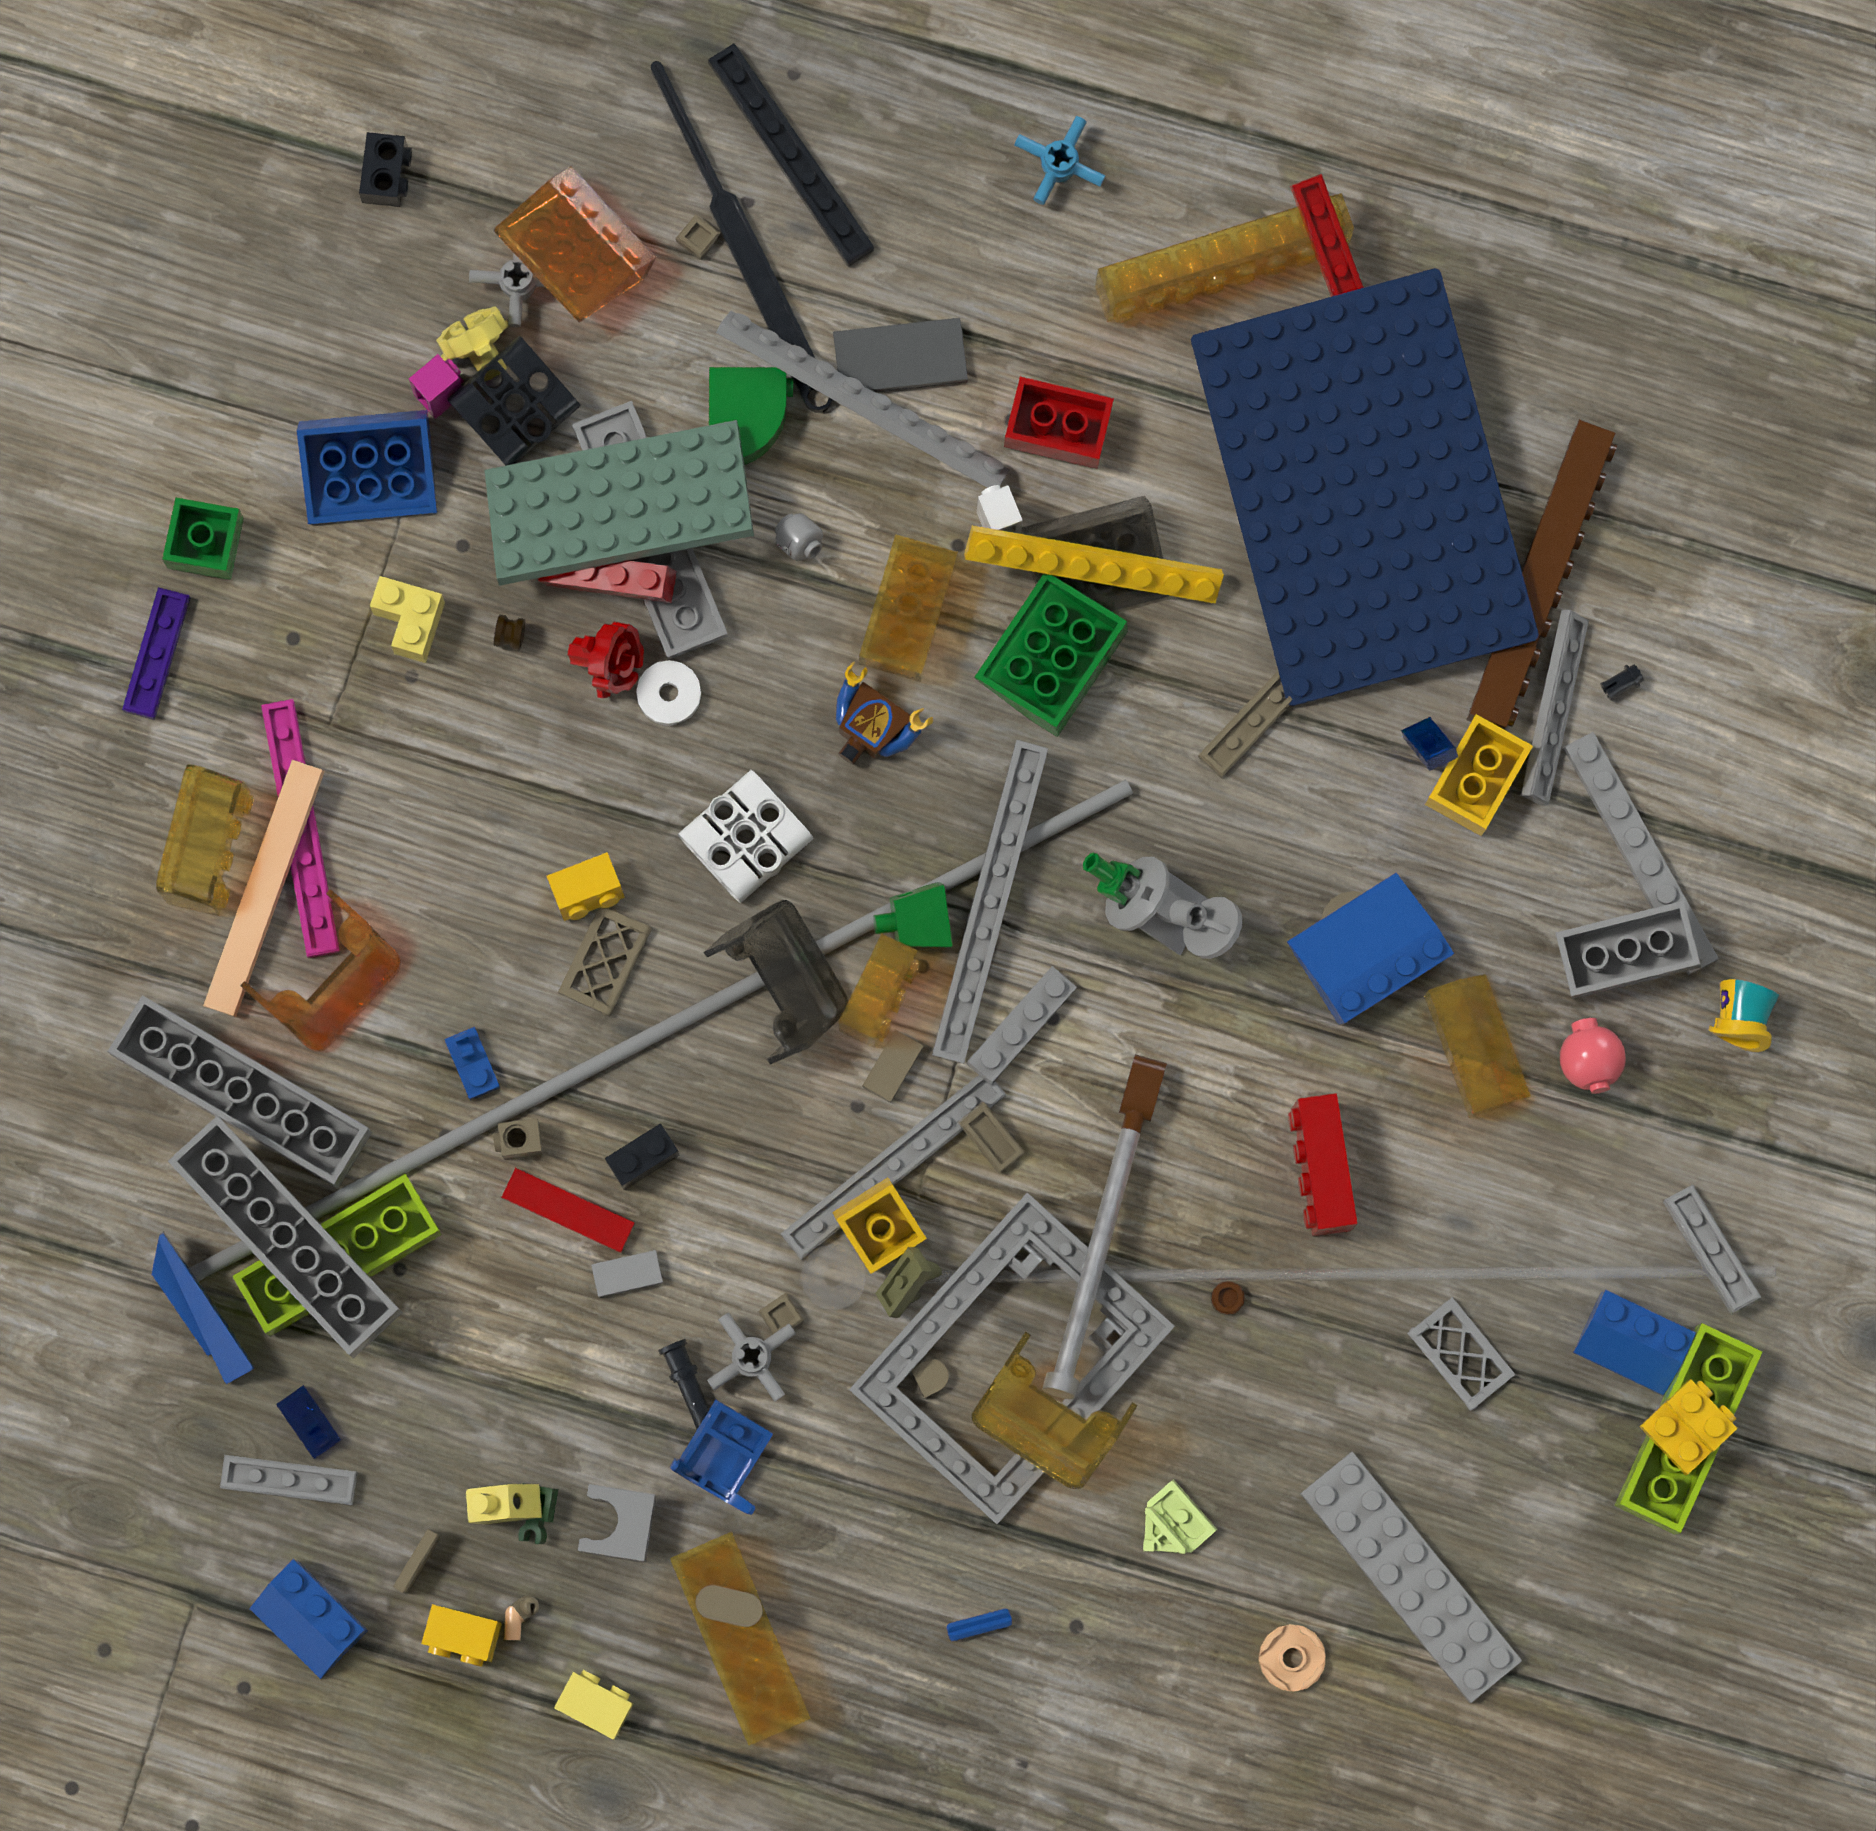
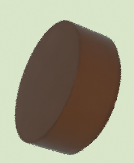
[1211,1281,1245,1315]

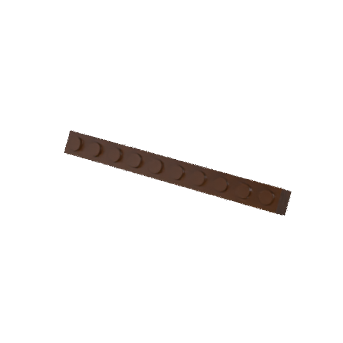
[1466,419,1617,730]

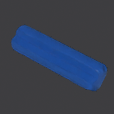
[946,1608,1012,1641]

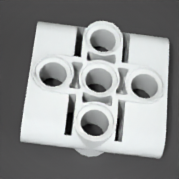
[678,770,814,903]

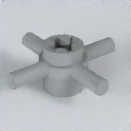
[469,231,566,327]
[707,1312,796,1402]

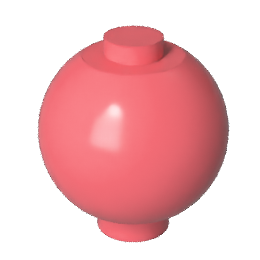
[1560,1018,1626,1094]

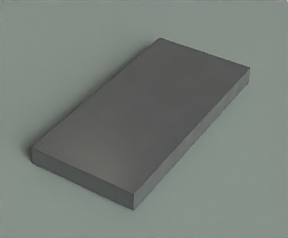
[833,318,968,392]

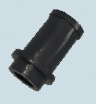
[1600,664,1644,701]

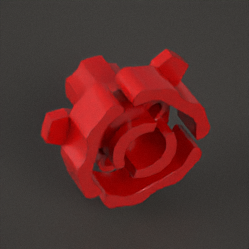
[567,622,644,699]

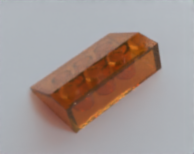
[494,166,656,323]

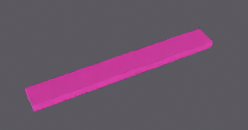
[261,699,340,958]

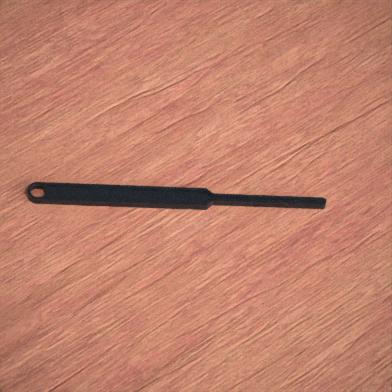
[651,61,833,413]

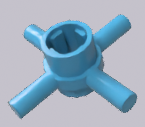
[1014,116,1106,205]

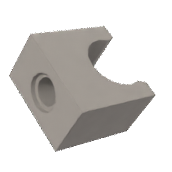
[578,1484,657,1563]

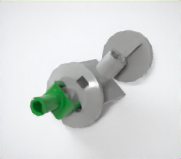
[1083,852,1242,959]

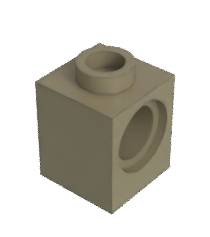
[493,1118,543,1160]

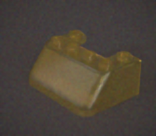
[156,764,254,916]

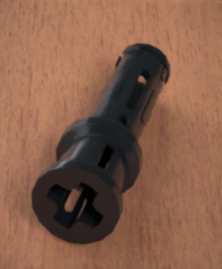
[658,1339,709,1429]

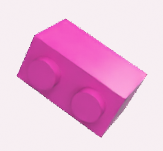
[409,354,464,419]

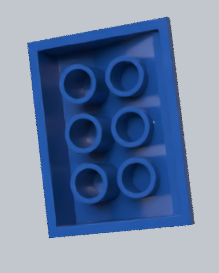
[297,410,437,524]
[1287,872,1454,1025]

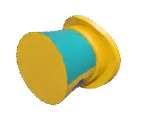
[1708,979,1779,1052]

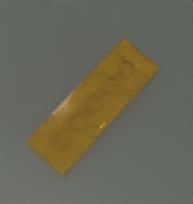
[670,1532,811,1746]

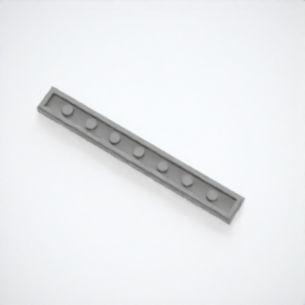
[781,1075,1006,1260]

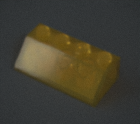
[1424,974,1531,1118]

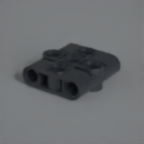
[447,335,581,466]

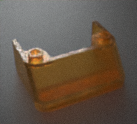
[240,889,401,1052]

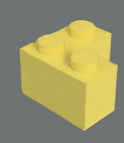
[370,576,445,663]

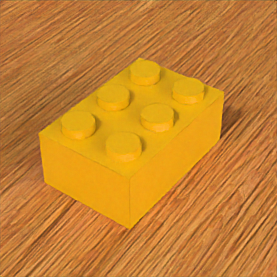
[1425,714,1533,836]

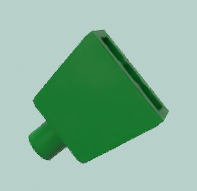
[873,882,953,947]

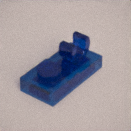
[1401,717,1458,771]
[276,1385,342,1459]

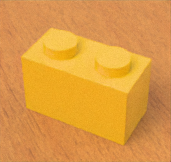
[547,852,625,921]

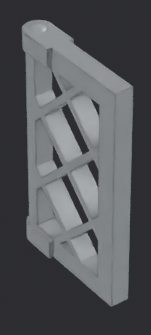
[1407,1297,1515,1411]

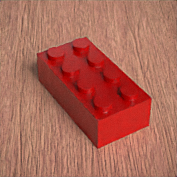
[1288,1093,1358,1236]

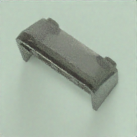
[704,900,849,1064]

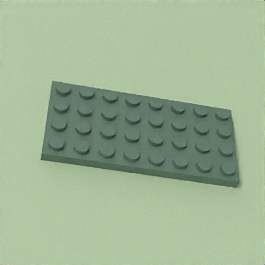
[484,420,754,586]

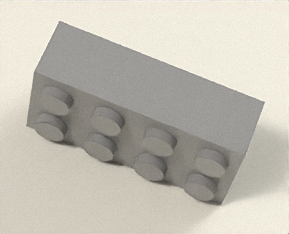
[1556,901,1701,999]

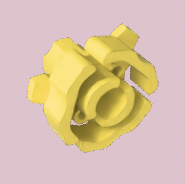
[436,306,508,382]

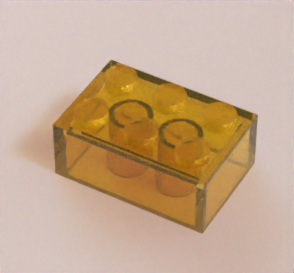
[839,933,920,1048]

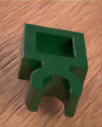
[518,1483,559,1544]

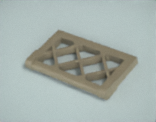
[558,907,652,1017]

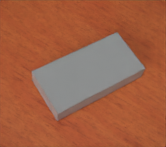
[591,1250,663,1298]

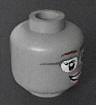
[775,513,823,561]

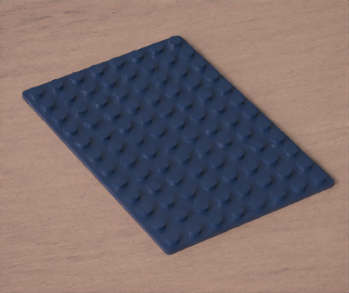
[1191,268,1539,706]

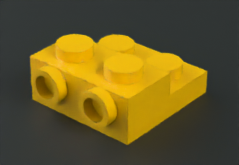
[1639,1379,1738,1476]

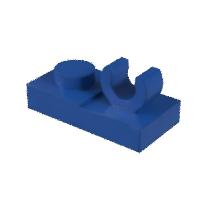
[444,1027,500,1101]

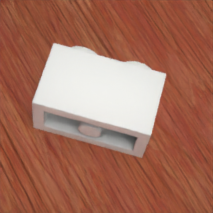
[977,485,1023,534]

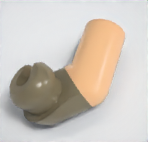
[504,1595,539,1641]

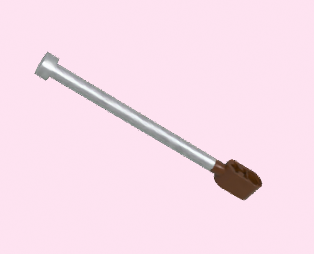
[1042,1054,1167,1399]

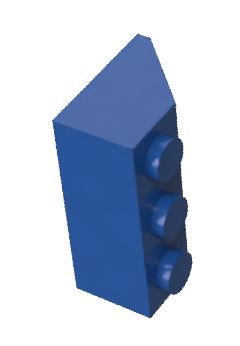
[1573,1290,1696,1396]
[249,1559,368,1679]

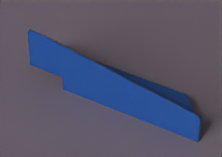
[152,1231,254,1384]

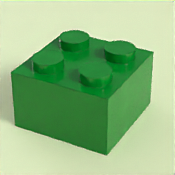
[162,497,244,580]

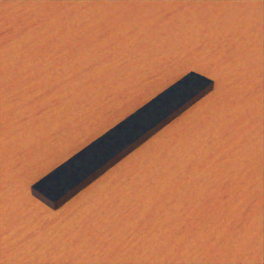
[708,43,874,267]

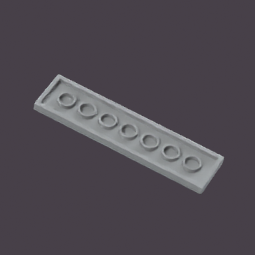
[572,401,728,660]
[1300,1452,1522,1703]

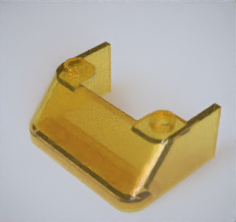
[971,1331,1138,1489]

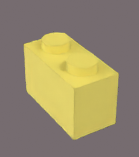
[554,1670,634,1740]

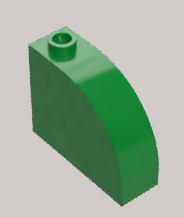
[709,367,793,465]

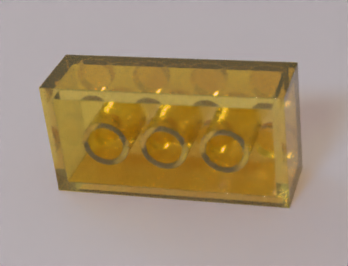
[859,534,958,682]

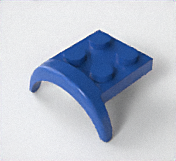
[670,1399,773,1515]

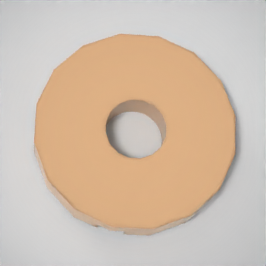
[1258,1624,1326,1692]

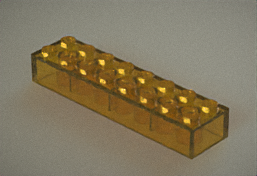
[1095,193,1354,323]

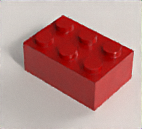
[1004,376,1114,469]

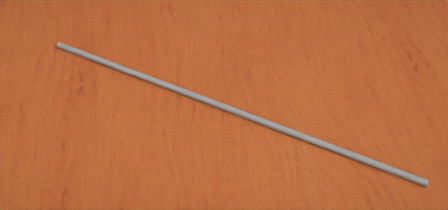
[189,780,1133,1282]

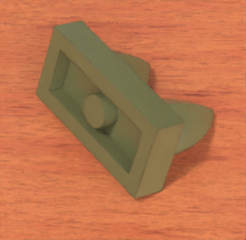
[875,1247,943,1318]

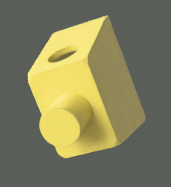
[466,1484,542,1524]

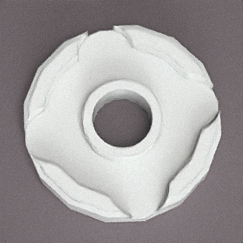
[636,660,701,726]

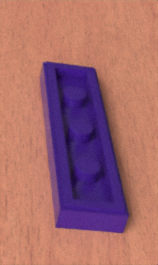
[122,587,191,720]

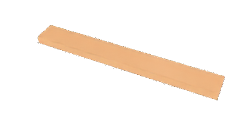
[203,760,325,1017]

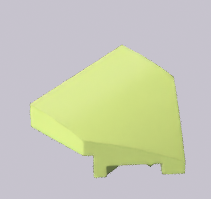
[1143,1479,1217,1554]

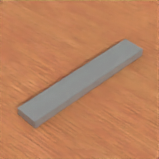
[1521,610,1589,805]

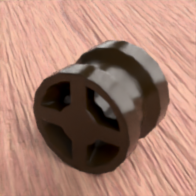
[494,614,526,651]

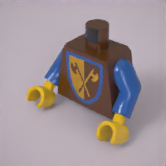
[836,662,933,765]

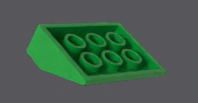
[974,574,1128,737]

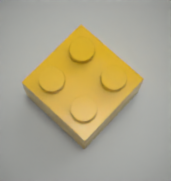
[832,1177,927,1274]
[421,1604,502,1667]

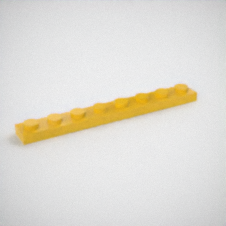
[964,525,1224,604]

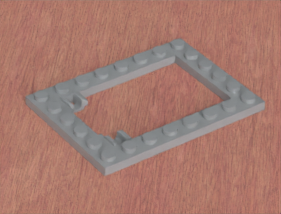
[849,1193,1175,1524]

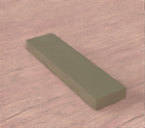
[1198,671,1292,778]

